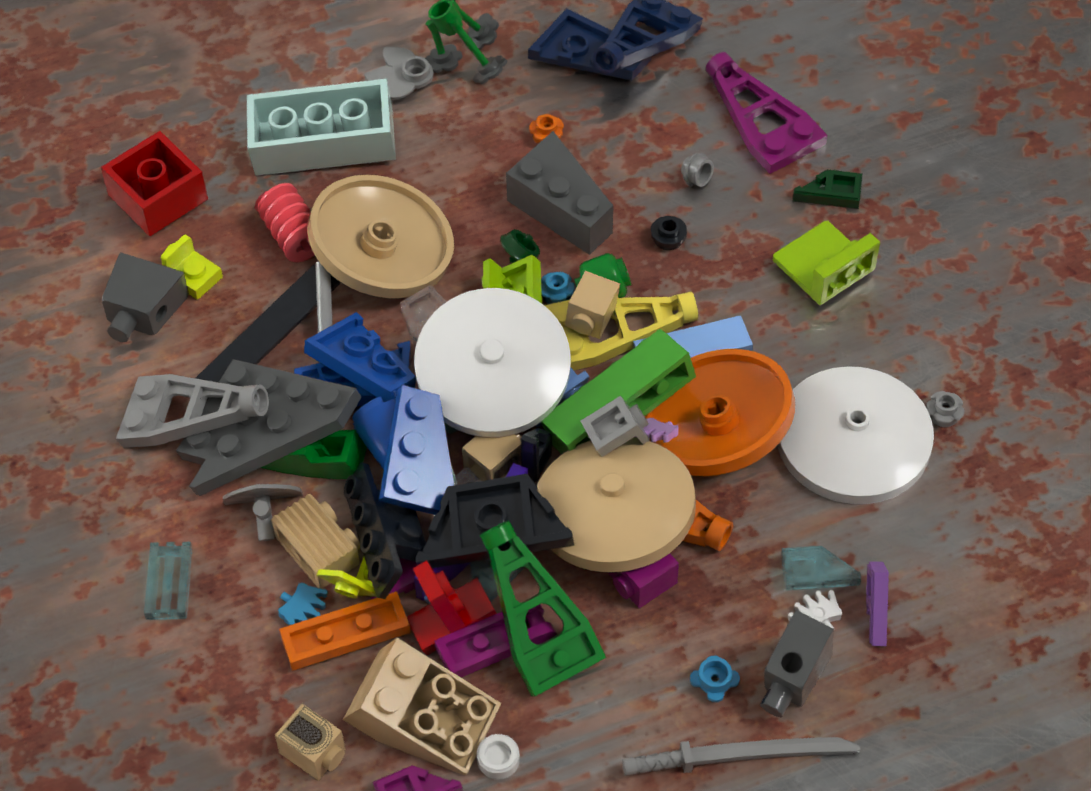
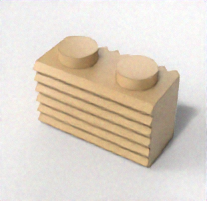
[271,494,360,589]

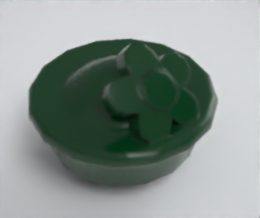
[500,229,540,264]

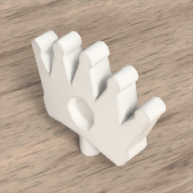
[788,590,842,629]

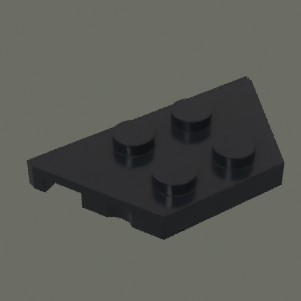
[416,474,575,568]

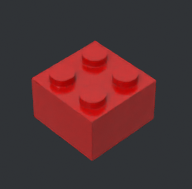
[101,131,208,237]

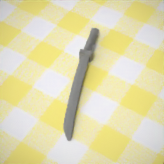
[622,737,861,776]

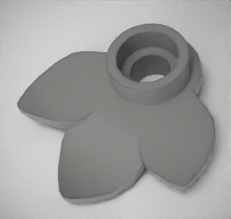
[364,47,434,99]

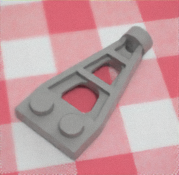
[116,374,269,448]

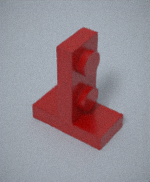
[407,561,497,656]

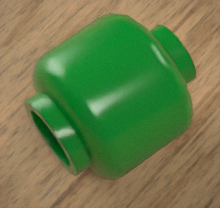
[574,253,632,298]

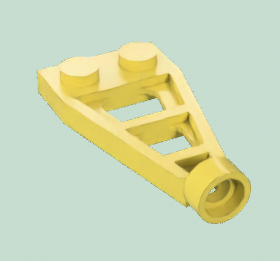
[544,292,698,370]

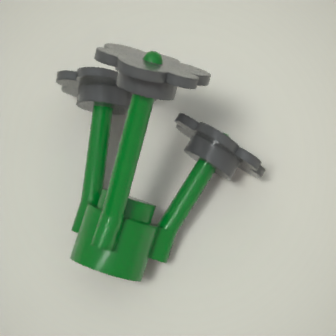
[425,0,508,84]

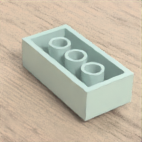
[247,79,396,176]

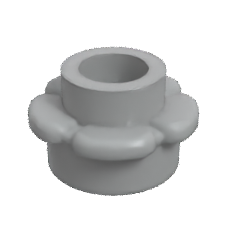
[681,153,714,187]
[926,391,965,427]

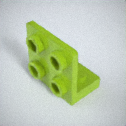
[773,220,880,306]

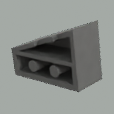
[506,131,613,255]

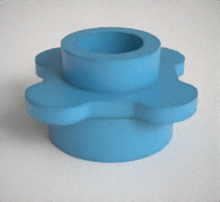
[690,656,740,702]

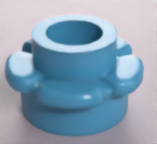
[541,272,575,304]

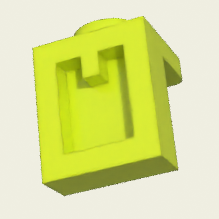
[161,234,223,300]

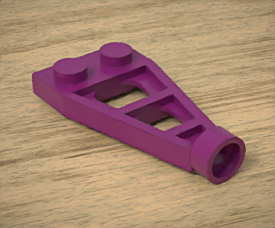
[705,52,828,174]

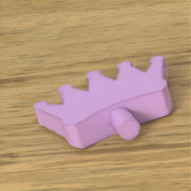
[643,418,679,443]

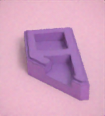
[866,562,889,646]

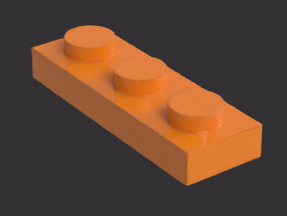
[279,591,411,671]

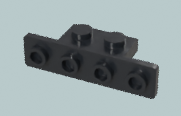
[344,462,426,599]

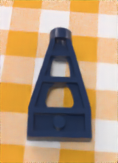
[593,0,703,74]

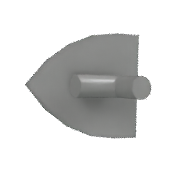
[223,484,303,541]

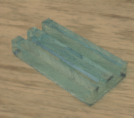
[144,542,192,620]

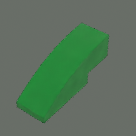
[261,429,367,479]

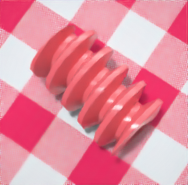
[254,183,314,263]

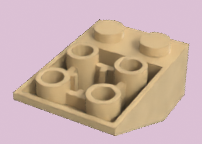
[343,638,501,776]

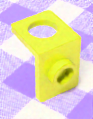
[317,557,376,598]

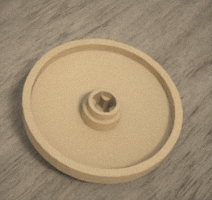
[307,175,454,298]
[537,437,696,572]

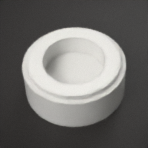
[477,734,520,779]

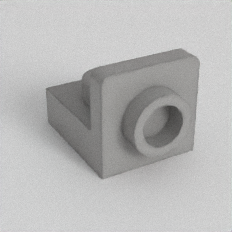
[581,395,650,457]

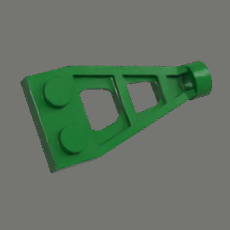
[480,521,607,696]

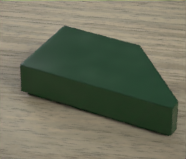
[792,169,863,209]

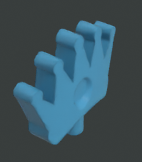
[278,583,328,626]

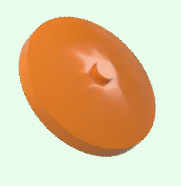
[645,349,795,476]

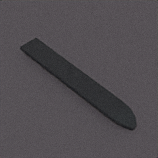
[196,261,341,402]

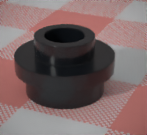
[651,216,687,250]

